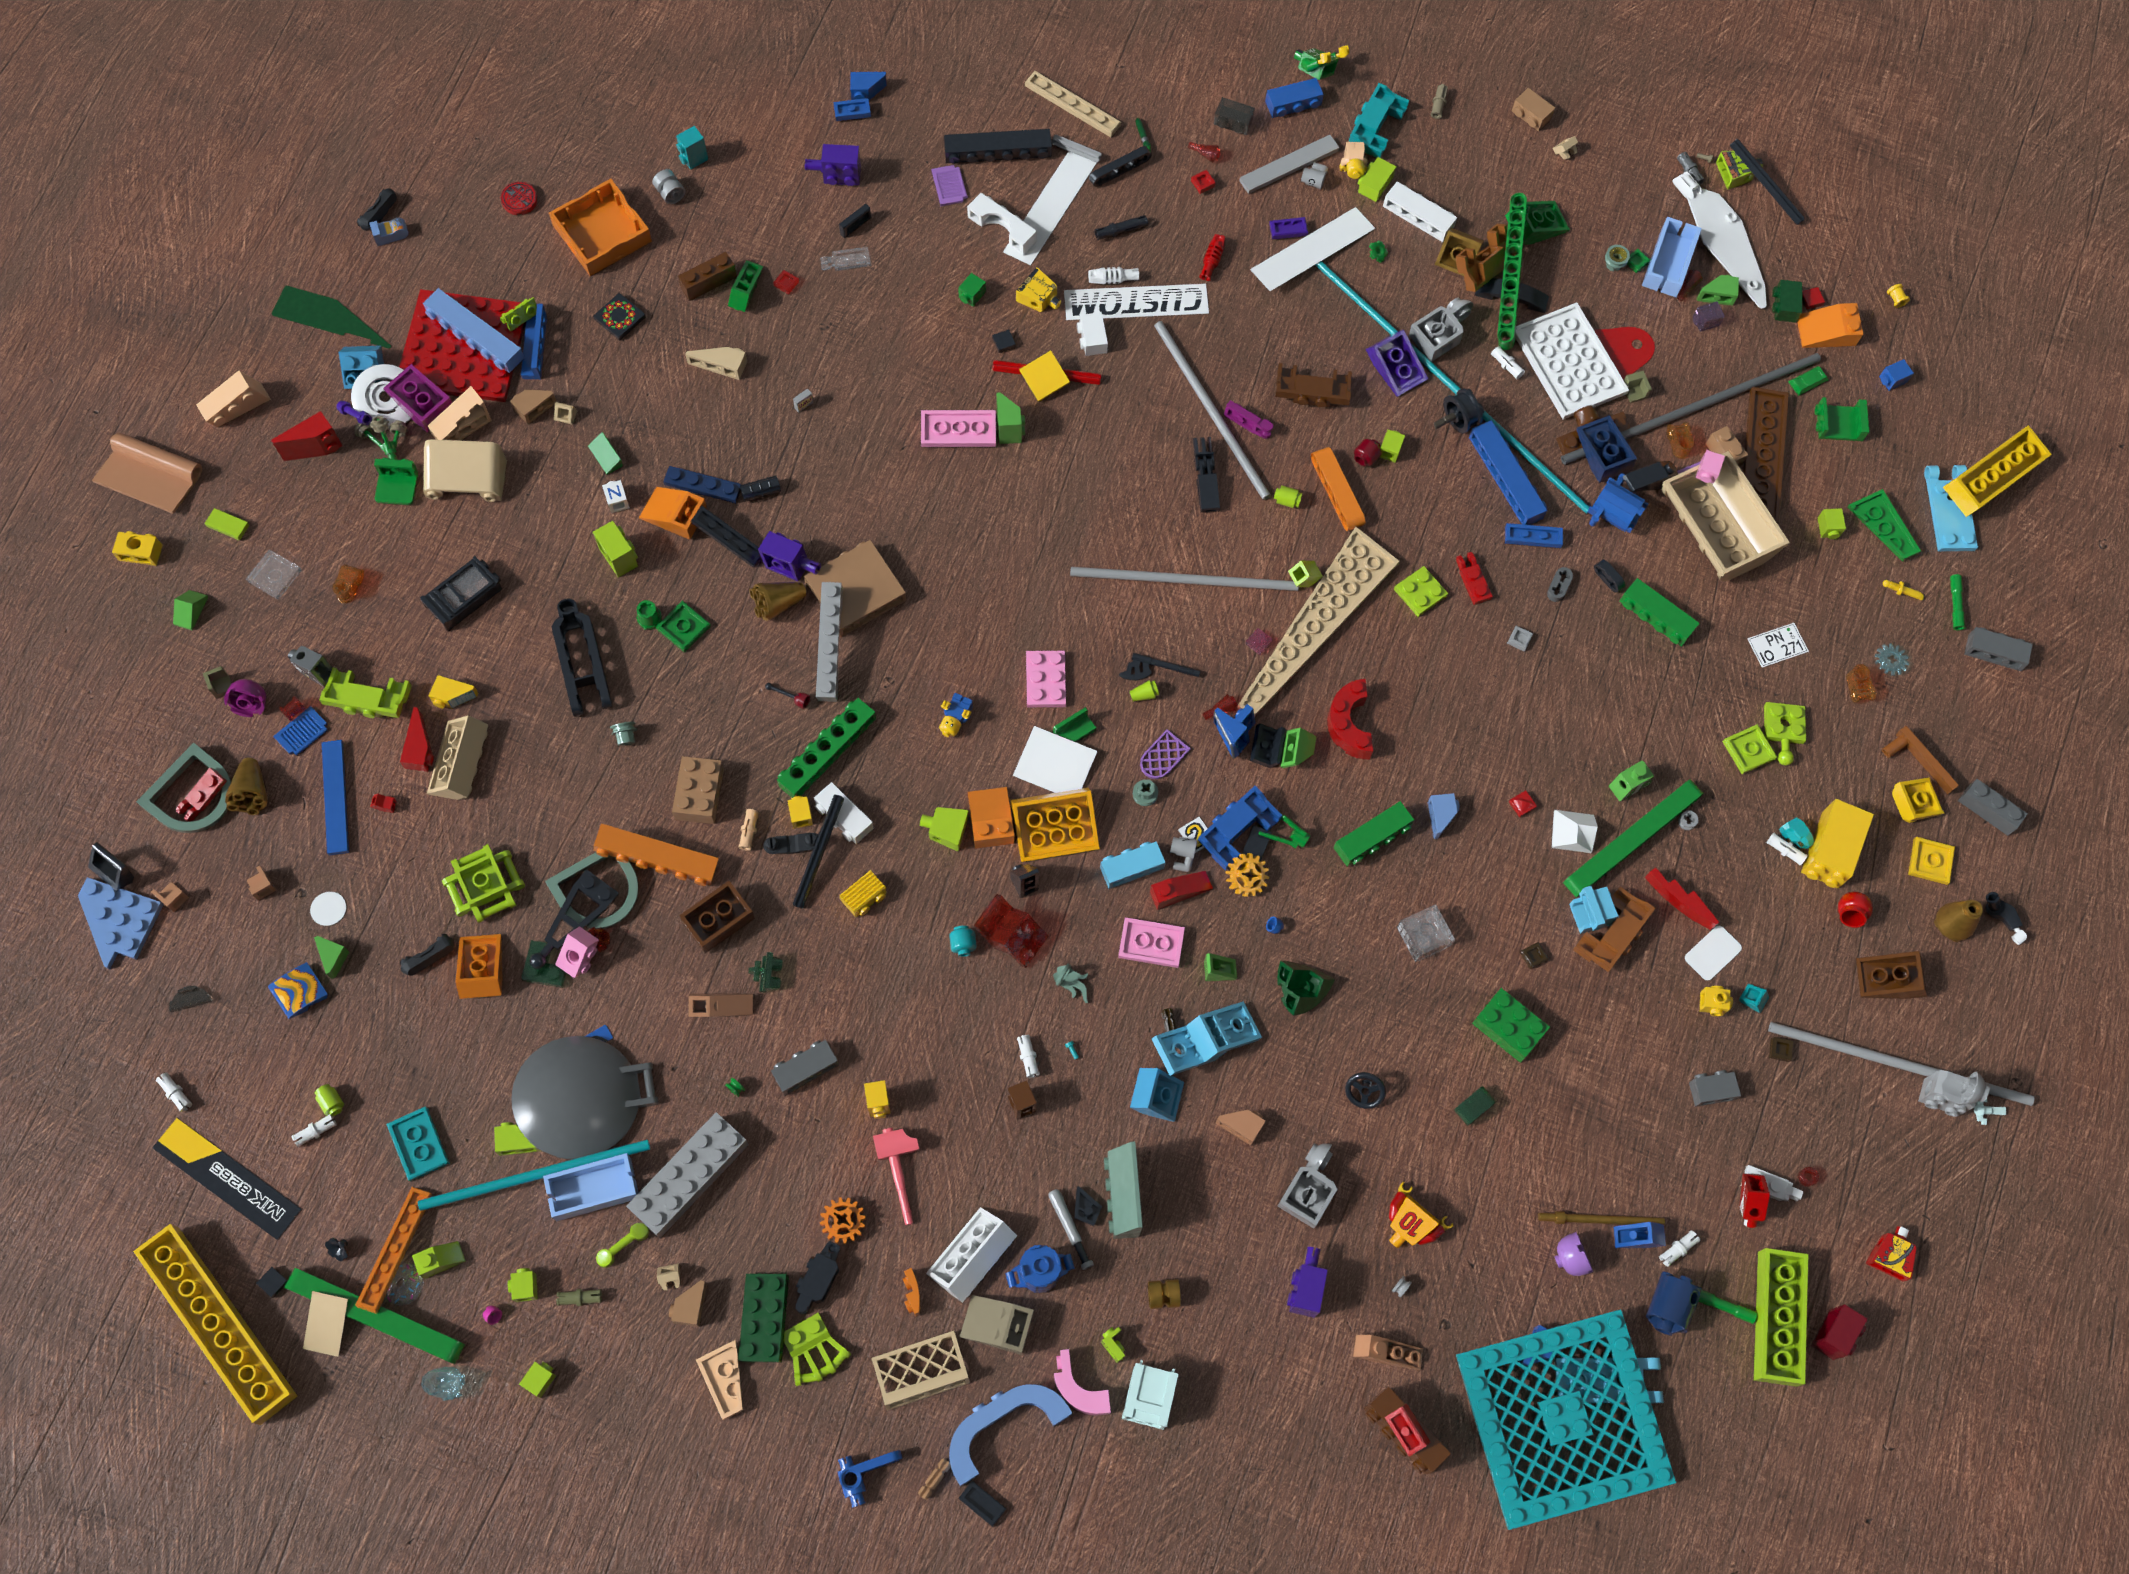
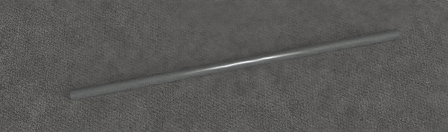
[1561,353,1821,465]

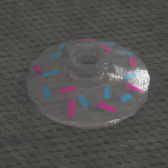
[385,1262,424,1306]

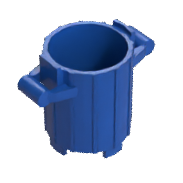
[1587,474,1648,533]
[1005,1245,1075,1293]

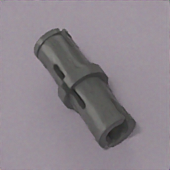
[1677,152,1705,185]

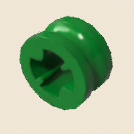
[725,1078,746,1098]

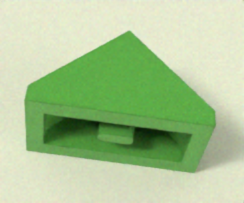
[173,590,208,630]
[314,936,349,979]
[1204,953,1237,981]

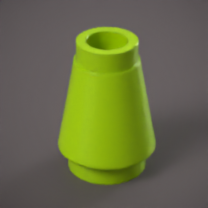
[1130,680,1159,702]

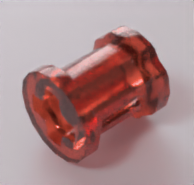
[279,696,306,722]

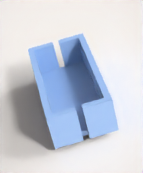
[1642,217,1702,297]
[543,1153,638,1221]

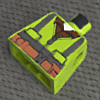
[1716,151,1763,190]

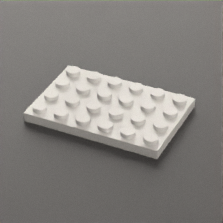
[1515,303,1629,420]

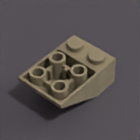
[960,1295,1034,1355]

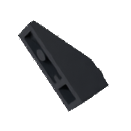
[1623,461,1678,492]
[1010,863,1039,898]

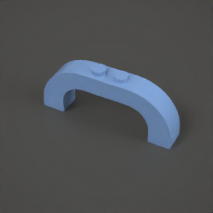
[949,1384,1072,1487]

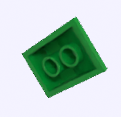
[1505,201,1570,245]

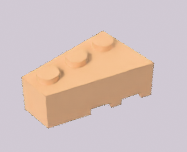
[196,371,271,427]
[428,386,492,441]

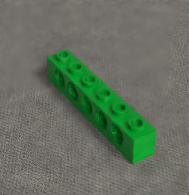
[777,698,876,798]

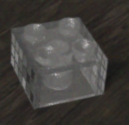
[1397,904,1455,962]

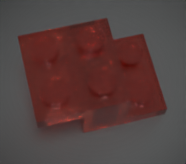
[973,894,1049,968]

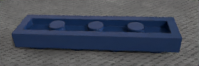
[663,466,741,504]

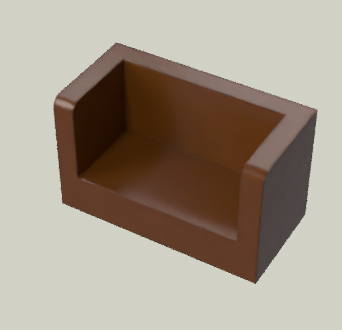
[1008,1080,1037,1120]

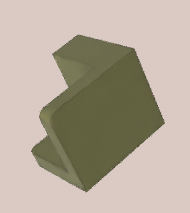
[1624,371,1652,403]
[203,666,232,699]

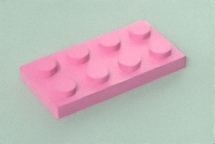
[921,410,996,447]

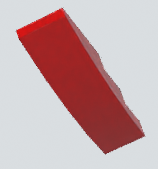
[1645,868,1719,930]

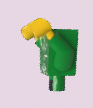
[1294,45,1349,80]

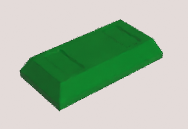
[1788,366,1829,396]

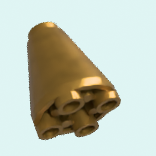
[749,582,806,621]
[225,758,268,815]
[1934,900,1983,942]

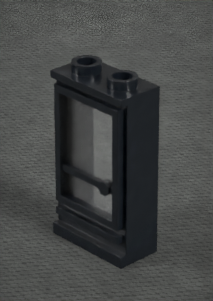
[420,555,502,632]

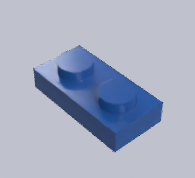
[833,98,871,121]

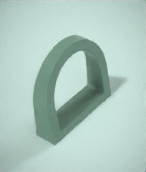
[136,743,232,833]
[545,852,638,929]

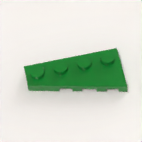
[1847,489,1921,562]

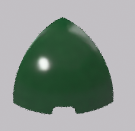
[1277,961,1335,1016]

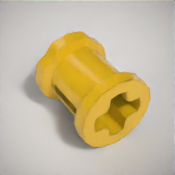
[1887,284,1910,308]

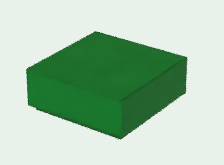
[1627,249,1650,273]

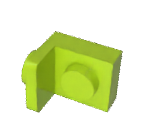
[1101,1327,1125,1363]

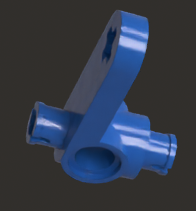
[837,1450,903,1508]

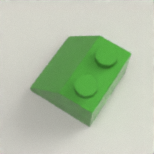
[996,393,1025,444]

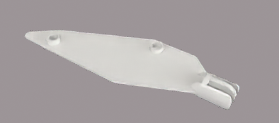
[1673,171,1767,309]

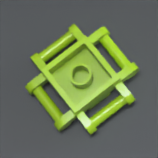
[442,844,525,923]

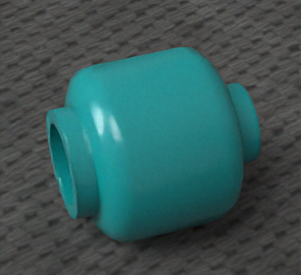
[949,926,977,957]

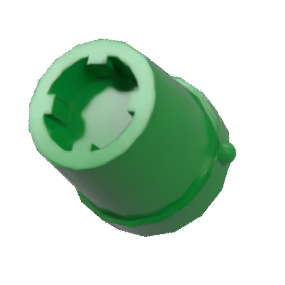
[636,600,662,630]

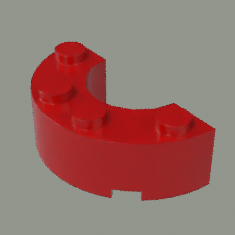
[1327,679,1373,760]

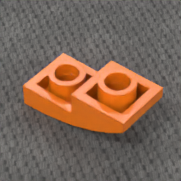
[903,1268,920,1317]

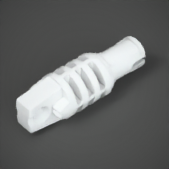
[1088,267,1139,284]

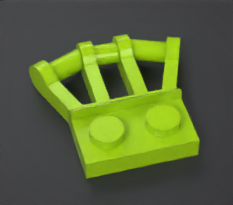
[784,1313,852,1386]

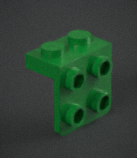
[374,458,419,505]

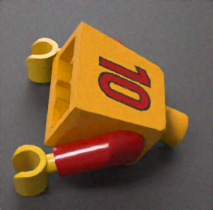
[1389,1182,1453,1248]

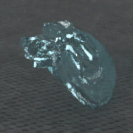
[421,1367,465,1401]

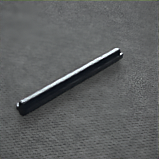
[1730,139,1805,225]
[793,794,844,909]

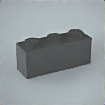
[1964,627,2033,671]
[1958,779,2028,836]
[771,1040,839,1096]

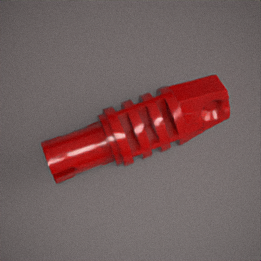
[1199,234,1226,281]

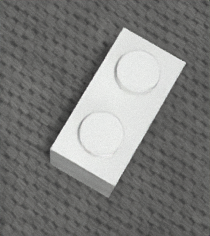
[1077,312,1108,356]

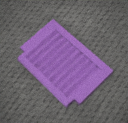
[931,165,968,206]

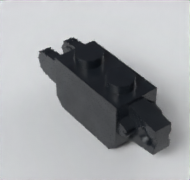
[795,1241,841,1314]

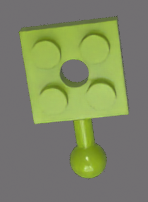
[1764,702,1806,766]

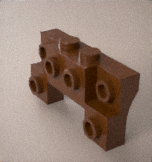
[1275,363,1352,407]

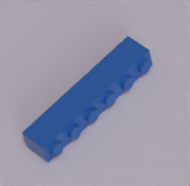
[1469,420,1547,525]

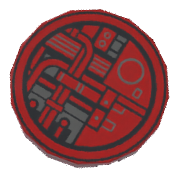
[500,181,537,215]

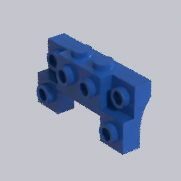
[1198,786,1282,870]

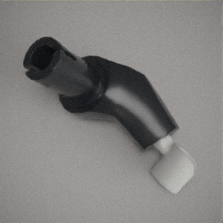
[1985,892,2027,945]

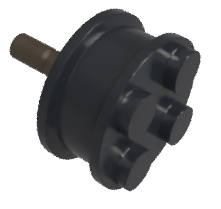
[1434,388,1484,434]

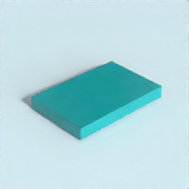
[386,1106,450,1182]

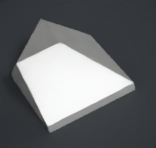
[1552,810,1598,853]

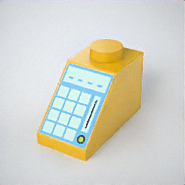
[429,675,479,709]

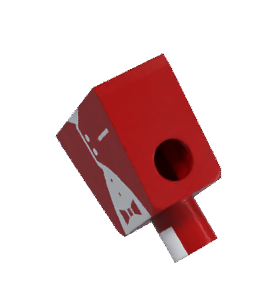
[1740,1173,1770,1228]

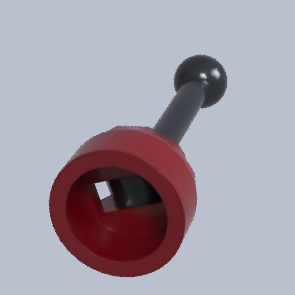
[765,683,810,709]

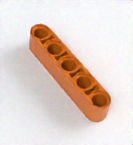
[1311,447,1366,531]

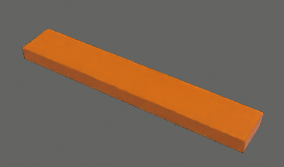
[356,1187,433,1314]

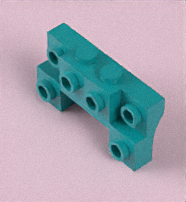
[1349,83,1410,158]

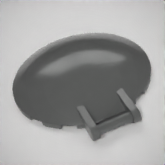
[512,1036,659,1159]

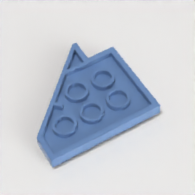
[78,877,164,969]

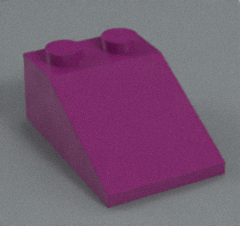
[383,364,452,433]

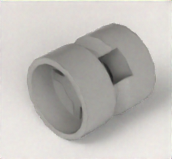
[652,169,686,204]

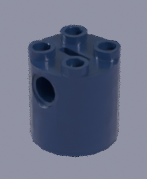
[1646,1271,1702,1336]

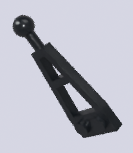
[530,869,619,969]

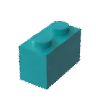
[676,126,708,170]

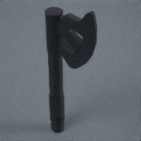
[1119,652,1200,680]

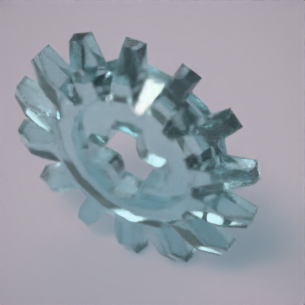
[1875,643,1909,676]

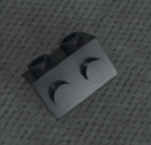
[1250,723,1286,768]

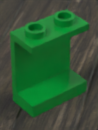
[1815,397,1869,441]

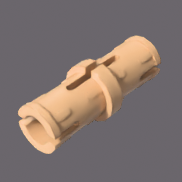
[738,809,759,851]

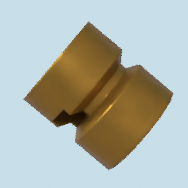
[1148,1279,1180,1309]

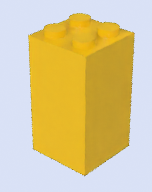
[1801,799,1874,888]

